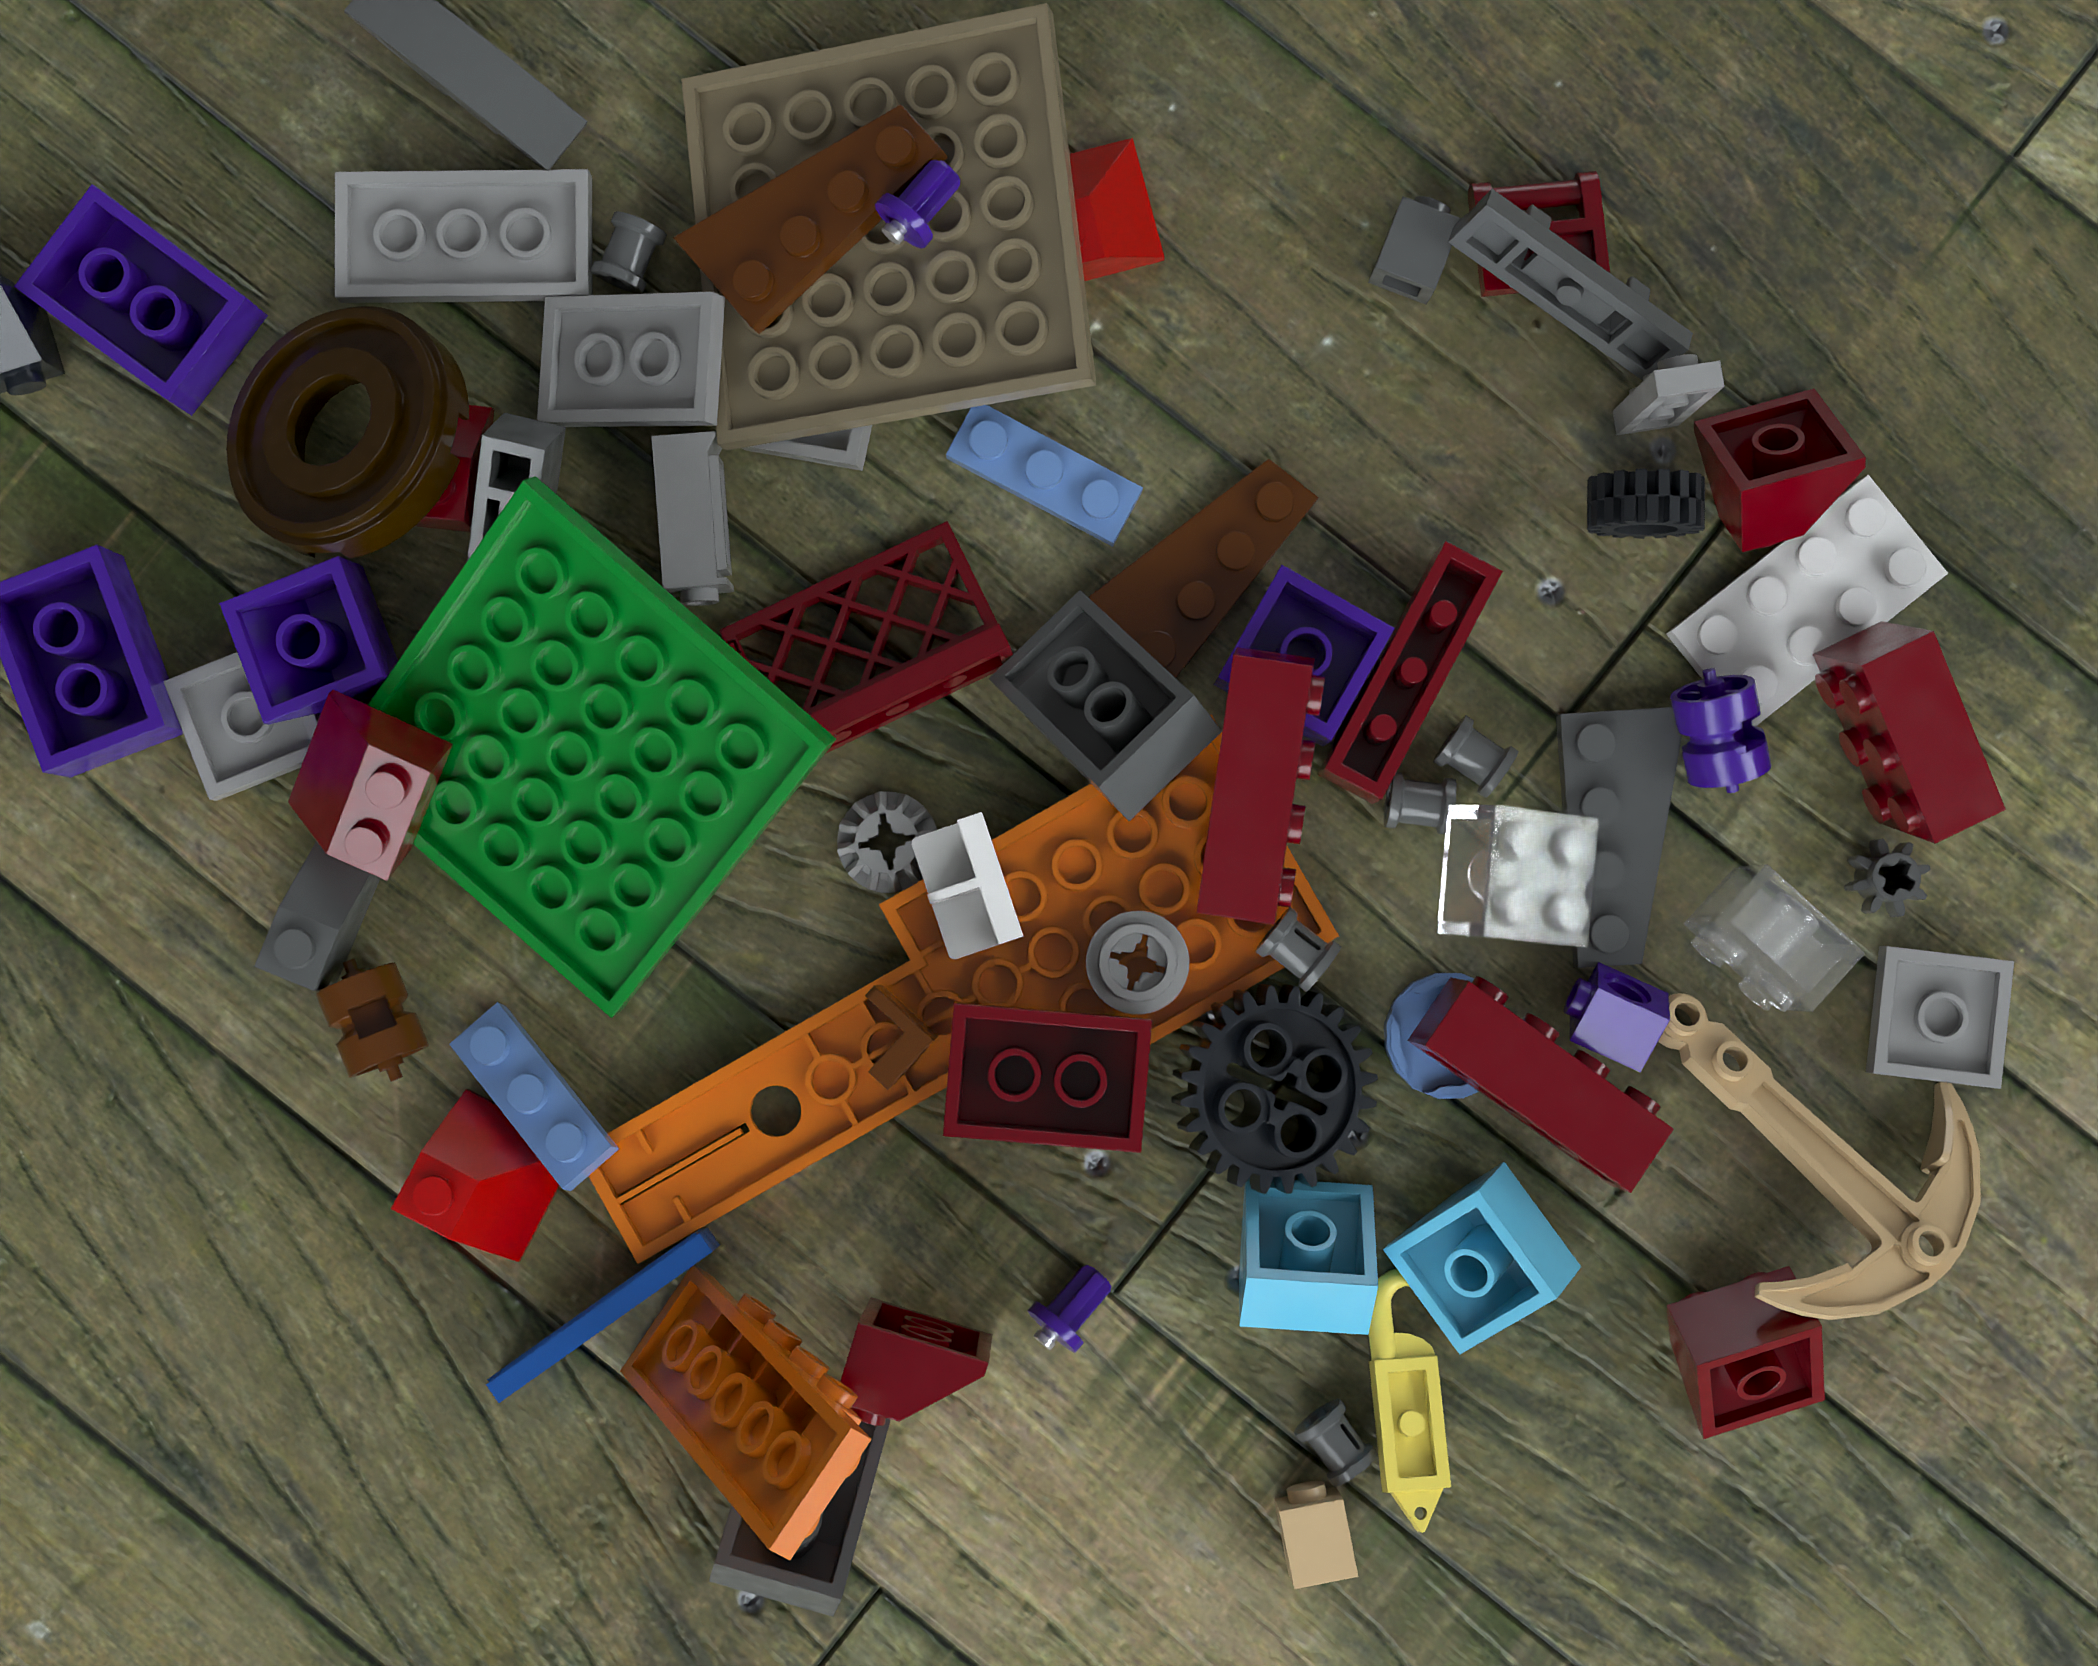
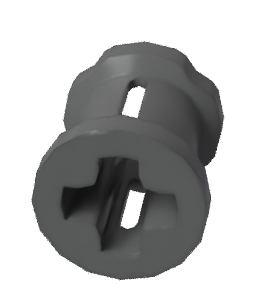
[591,211,667,294]
[1433,715,1519,798]
[1384,772,1457,835]
[1255,908,1342,992]
[1294,1399,1378,1487]

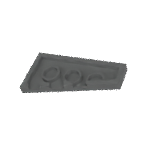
[1556,707,1682,968]

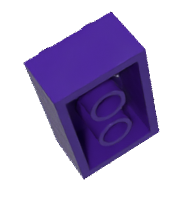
[14,184,268,416]
[0,545,183,778]

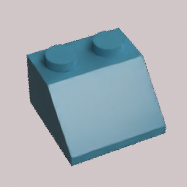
[1383,1162,1581,1354]
[1239,1177,1378,1335]

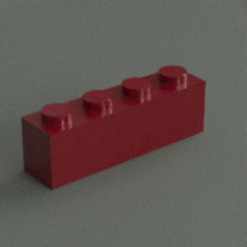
[1317,541,1503,804]
[1196,647,1325,925]
[1407,976,1674,1193]

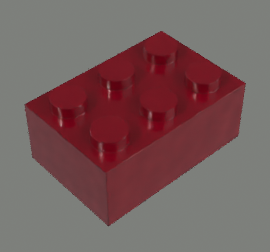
[1813,621,2006,844]
[943,1002,1152,1153]

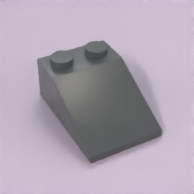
[989,590,1222,821]
[709,1418,891,1617]

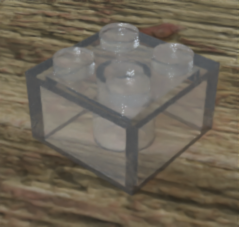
[1437,805,1599,948]
[1683,864,1865,1012]

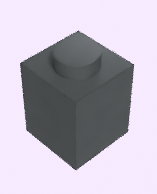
[1368,196,1461,305]

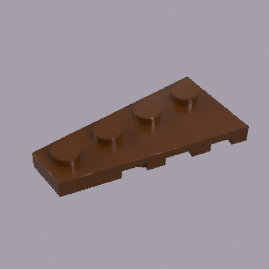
[673,104,948,334]
[1088,459,1319,678]

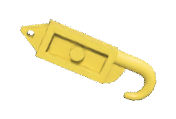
[1369,1269,1451,1533]

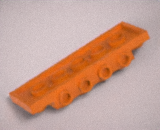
[620,1265,872,1560]

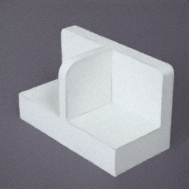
[912,812,1024,959]

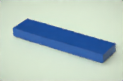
[486,1227,720,1403]

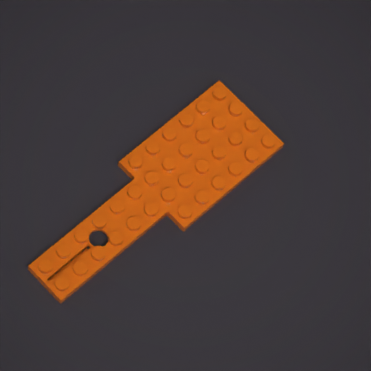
[589,714,1339,1264]

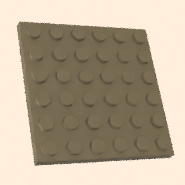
[681,3,1097,451]

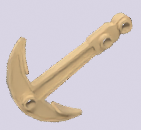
[1658,993,1981,1320]

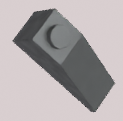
[467,413,566,561]
[254,841,380,991]

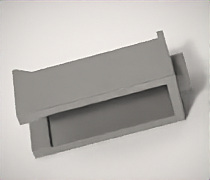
[651,431,734,606]

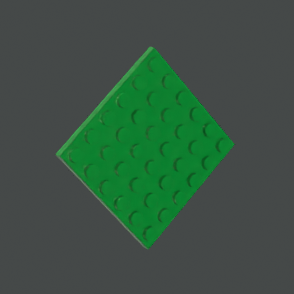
[368,476,836,1018]

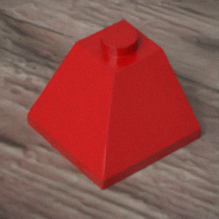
[1070,138,1165,281]
[391,1089,560,1262]

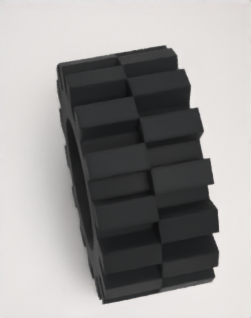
[1587,469,1705,539]

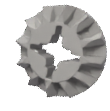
[837,791,937,893]
[1086,911,1189,1014]

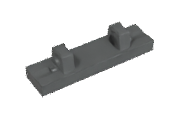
[1448,189,1693,380]

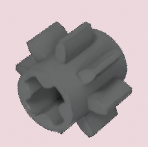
[1844,838,1931,917]

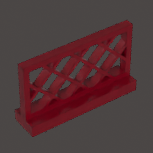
[719,521,1013,754]

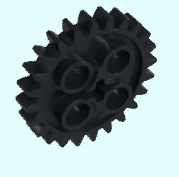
[1171,984,1378,1194]

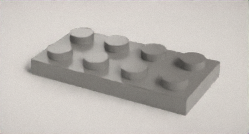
[335,169,593,303]

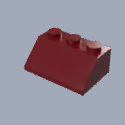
[840,1297,993,1426]

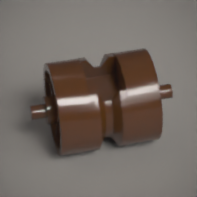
[316,958,429,1082]

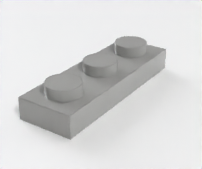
[1612,354,1725,435]

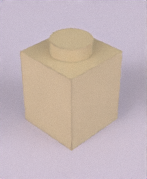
[1274,1481,1359,1589]

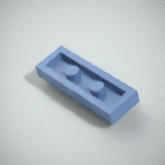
[946,405,1143,547]
[449,1002,619,1191]

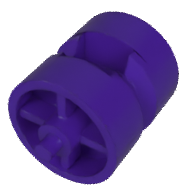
[1670,668,1772,793]

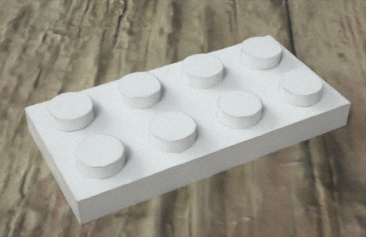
[1666,475,1948,726]

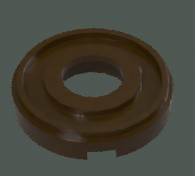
[226,306,469,558]

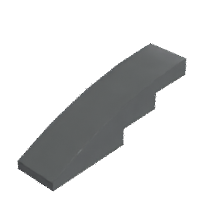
[344,0,588,171]

